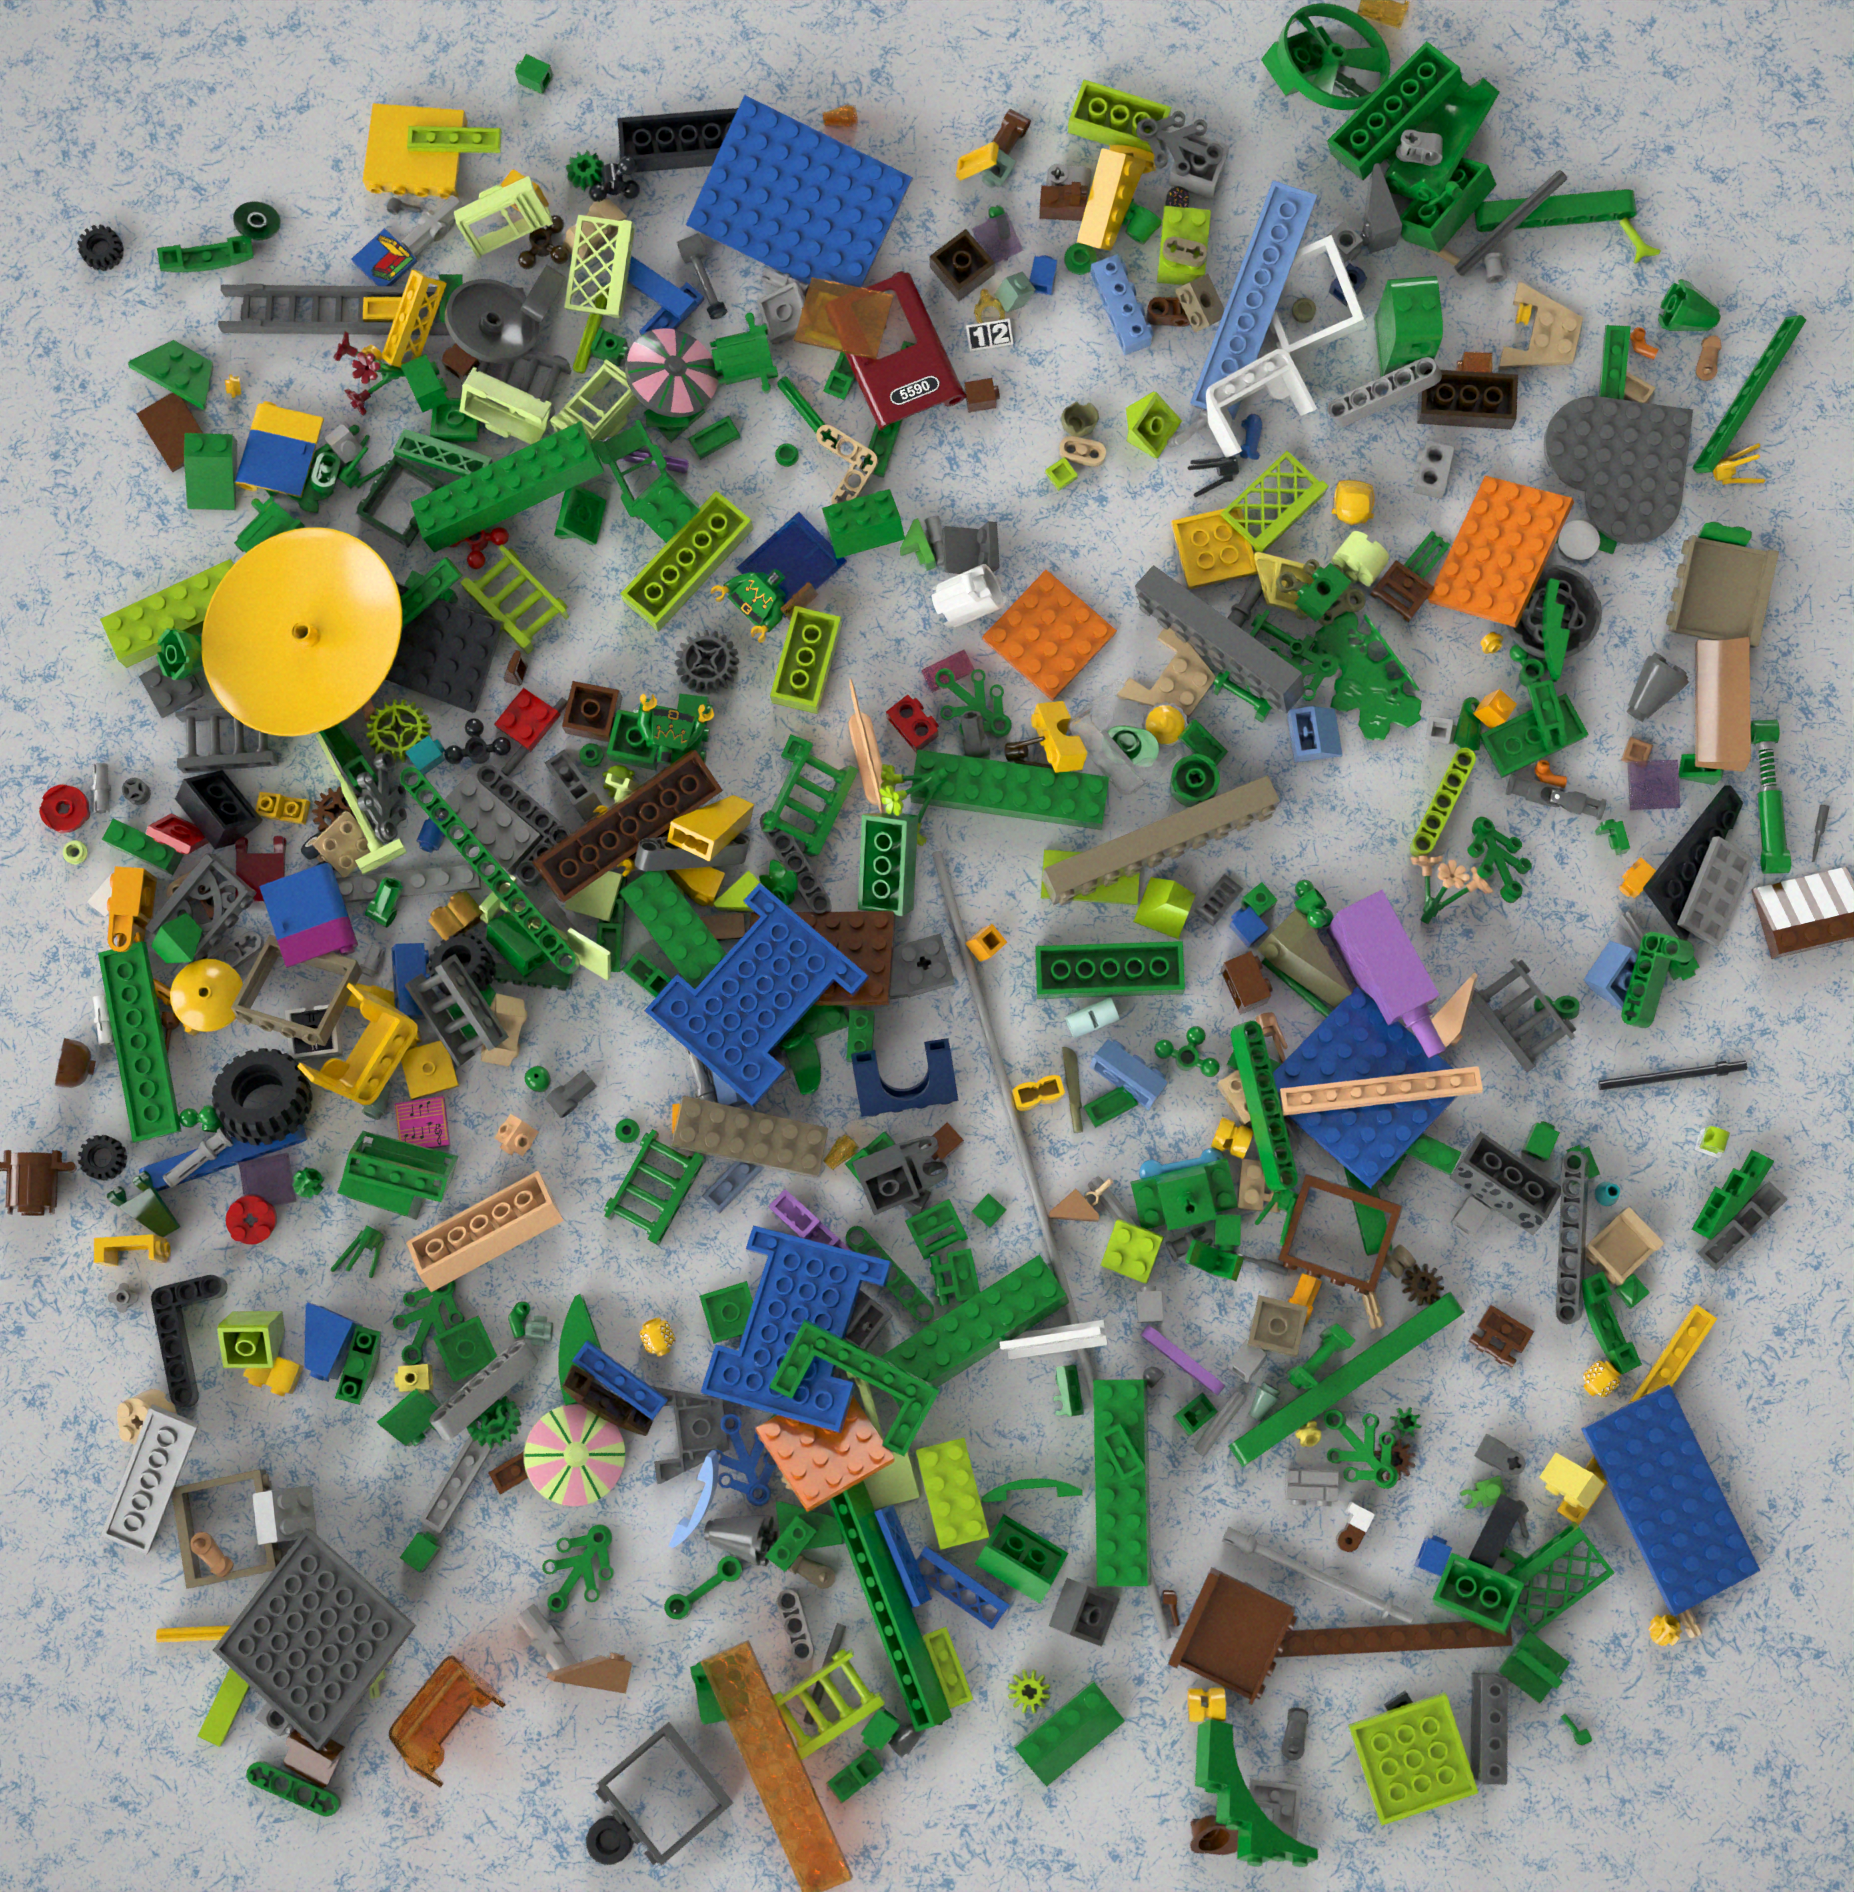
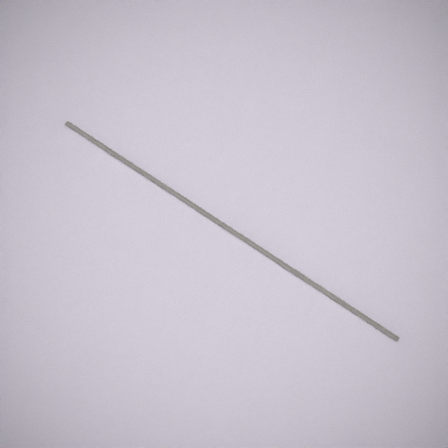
[932,851,1172,1640]

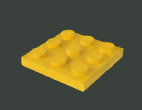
[1171,508,1258,590]

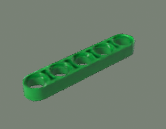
[846,1226,935,1323]

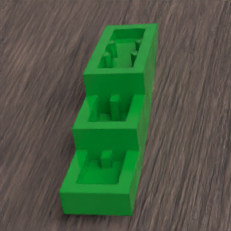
[1542,578,1570,682]
[596,873,627,972]
[1691,1149,1774,1240]

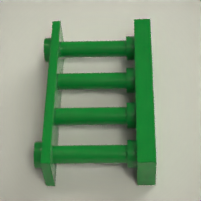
[1213,609,1315,723]
[762,742,858,857]
[604,1129,706,1246]
[1286,1323,1356,1390]

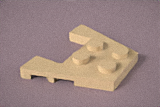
[1498,282,1583,370]
[1117,628,1216,718]

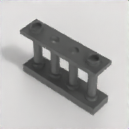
[461,350,572,420]
[175,707,279,773]
[405,955,509,1067]
[1472,958,1576,1073]

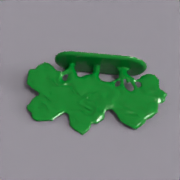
[1312,611,1422,741]

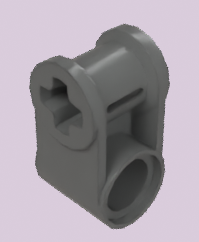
[1474,1434,1526,1475]

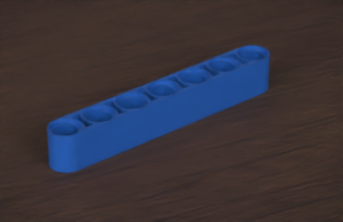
[139,1124,308,1192]

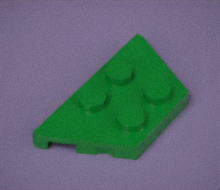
[128,340,214,410]

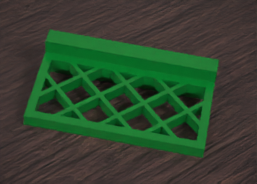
[1504,1521,1615,1634]

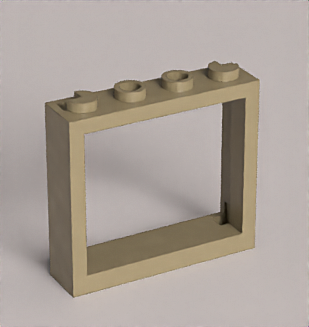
[231,935,362,1046]
[172,1469,284,1589]

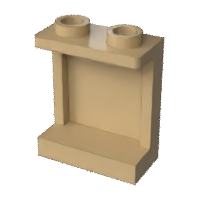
[1585,1207,1665,1286]

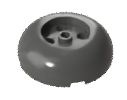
[1506,565,1602,659]

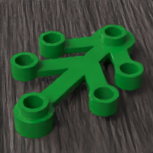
[1246,640,1338,701]
[935,668,1012,737]
[1467,817,1532,903]
[393,1280,464,1365]
[1324,1409,1399,1489]
[542,1524,614,1613]

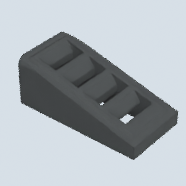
[1194,874,1243,927]

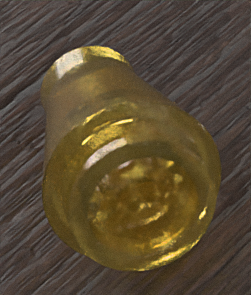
[823,1134,859,1170]

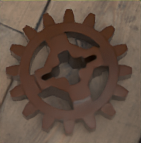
[312,786,359,833]

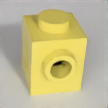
[394,1364,434,1393]

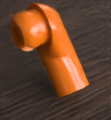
[1630,327,1659,360]
[1535,760,1567,788]

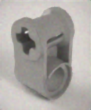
[1396,130,1442,166]
[1046,164,1091,195]

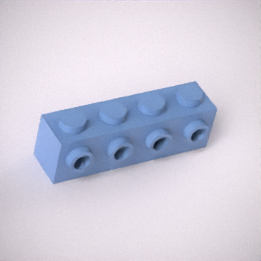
[1090,255,1154,356]

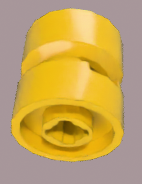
[1211,1117,1254,1159]
[1187,1688,1226,1722]

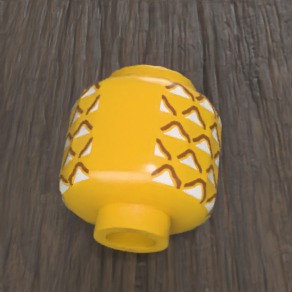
[639,1317,676,1356]
[1583,1360,1621,1398]

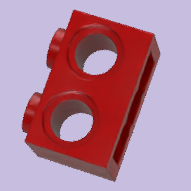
[886,694,939,754]

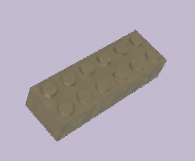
[670,1096,828,1178]

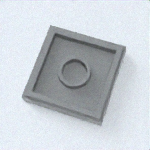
[756,281,814,344]

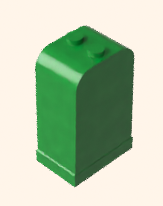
[1374,276,1443,382]

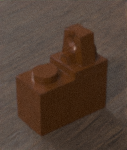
[1039,182,1088,221]

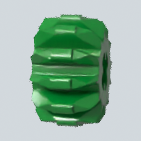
[566,150,605,192]

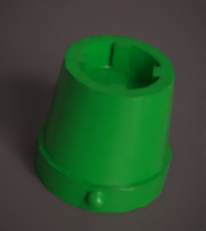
[1125,206,1162,245]

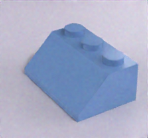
[1089,1039,1168,1110]

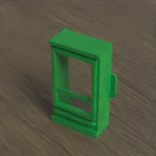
[594,419,667,520]

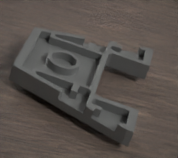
[651,1386,729,1484]

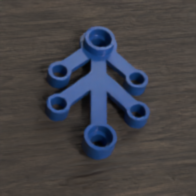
[709,1413,777,1506]

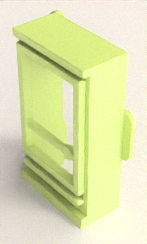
[454,176,553,259]
[550,359,640,443]
[459,367,552,444]

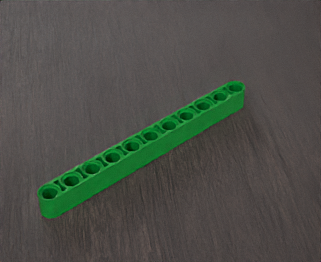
[400,767,580,974]
[1228,1291,1465,1467]

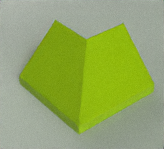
[1126,391,1182,459]
[1133,877,1196,940]

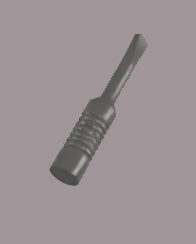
[1812,805,1830,862]
[1230,1251,1289,1276]

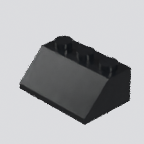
[175,770,263,849]

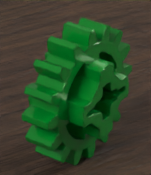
[467,1396,522,1448]

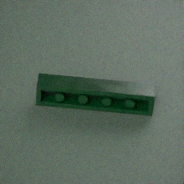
[494,963,573,991]

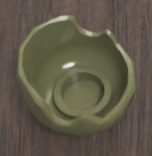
[1061,402,1099,437]

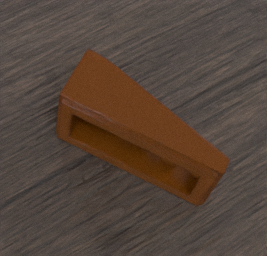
[504,650,528,686]

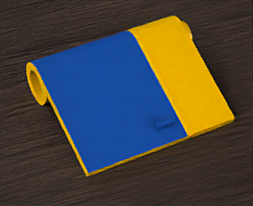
[235,401,324,498]

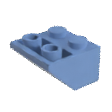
[1287,706,1343,763]

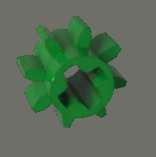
[292,1167,324,1199]
[1390,1407,1422,1438]

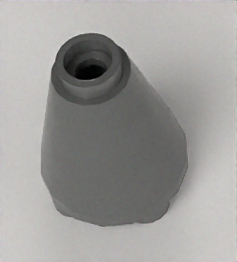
[1626,652,1689,722]
[704,1515,778,1567]

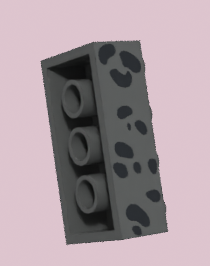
[1449,1131,1561,1235]

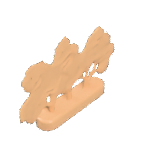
[848,678,885,813]

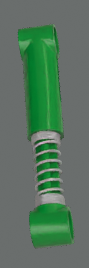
[1751,719,1791,874]

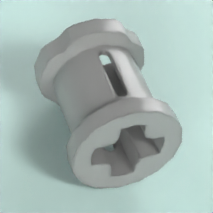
[1482,253,1507,283]

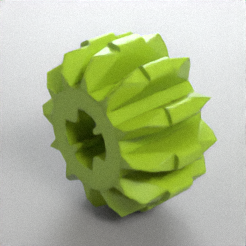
[1008,1669,1050,1713]

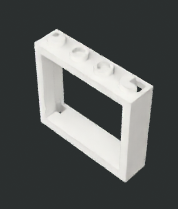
[1270,235,1368,359]

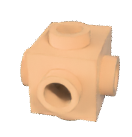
[494,1113,539,1157]

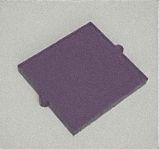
[972,212,1024,264]

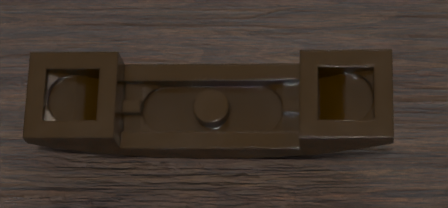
[562,1364,653,1436]

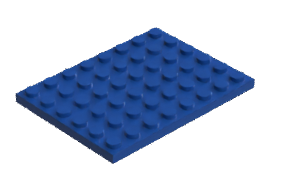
[686,95,913,298]

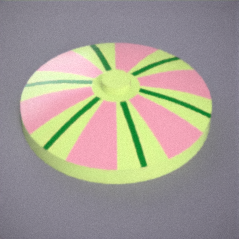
[524,1404,625,1506]

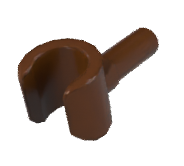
[1162,1590,1180,1626]

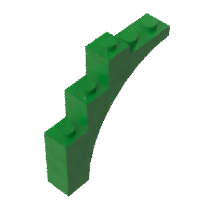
[1195,1719,1318,1867]

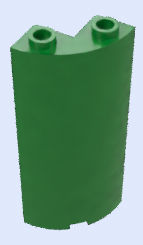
[1384,77,1500,201]

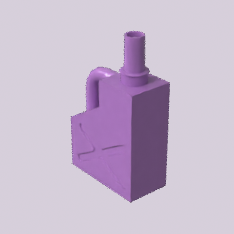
[1326,890,1446,1058]

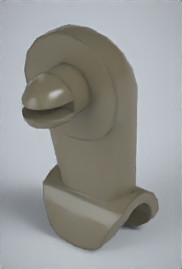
[789,1554,835,1589]

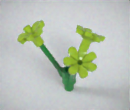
[879,764,948,846]

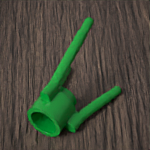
[337,435,385,489]
[1255,1190,1299,1246]
[331,1225,385,1278]

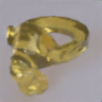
[974,289,1005,324]

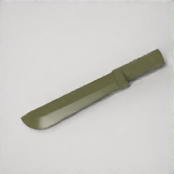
[1062,1047,1083,1133]

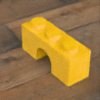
[1031,701,1087,773]

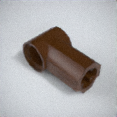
[992,109,1031,155]

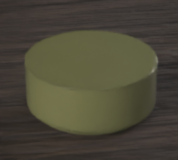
[1292,298,1316,323]

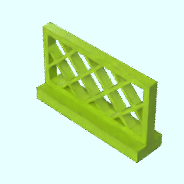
[1220,450,1329,553]

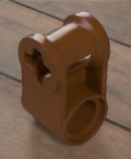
[1146,297,1190,327]

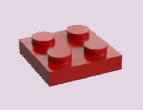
[494,687,561,752]
[146,813,209,854]

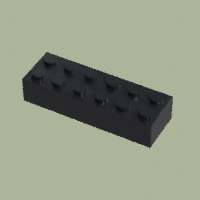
[617,108,738,173]

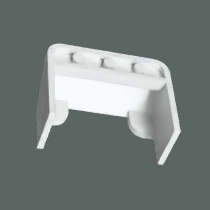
[1206,349,1317,458]

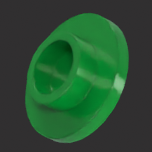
[1064,243,1097,275]

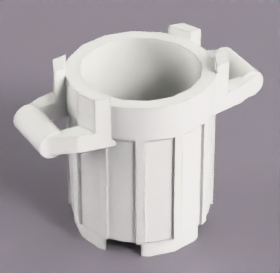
[932,564,1008,628]

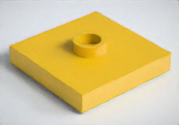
[401,1040,459,1100]

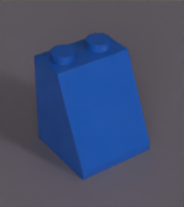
[304,1302,363,1382]

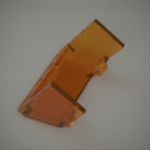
[388,1655,506,1788]

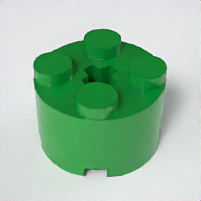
[1170,754,1220,807]

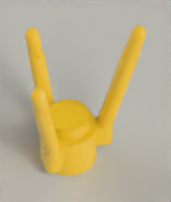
[1713,443,1765,485]

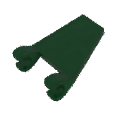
[107,1171,181,1237]

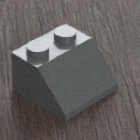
[1049,1578,1120,1647]

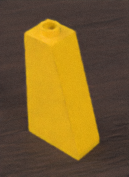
[667,795,755,861]

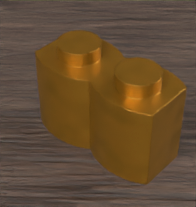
[428,890,484,941]

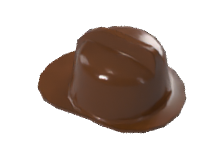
[1190,1815,1238,1855]

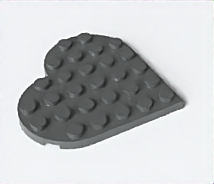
[1544,396,1693,545]

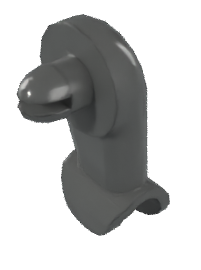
[1281,1707,1308,1761]

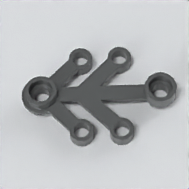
[1136,111,1223,176]
[357,751,407,843]

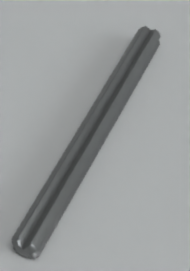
[1454,170,1567,276]

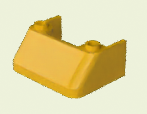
[297,983,418,1105]

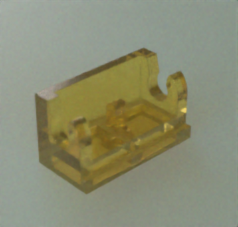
[1357,0,1410,30]

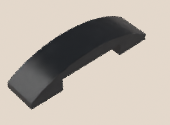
[1468,1493,1524,1569]

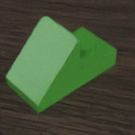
[900,518,936,571]

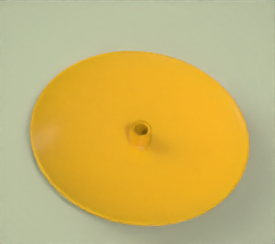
[201,528,402,736]

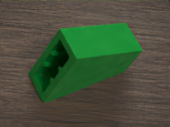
[486,913,557,976]
[775,1501,844,1550]

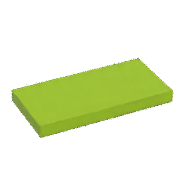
[1041,849,1140,905]

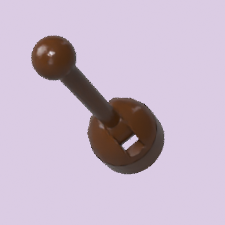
[161,1012,181,1056]

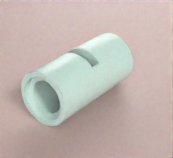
[1065,998,1119,1039]

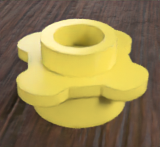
[1295,1420,1321,1447]

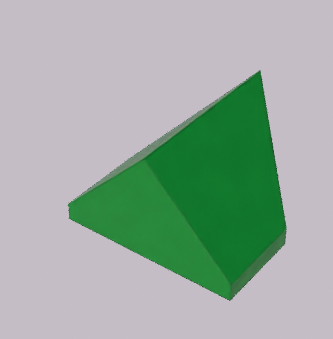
[151,913,204,964]

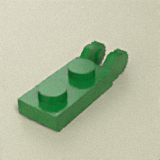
[1527,679,1568,750]

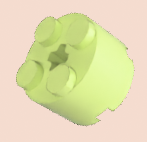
[1331,531,1389,586]

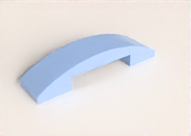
[669,1450,719,1548]

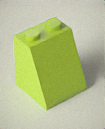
[217,1311,285,1368]

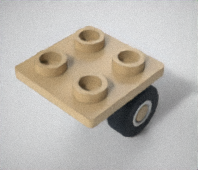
[301,811,371,878]

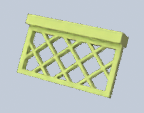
[564,215,636,319]

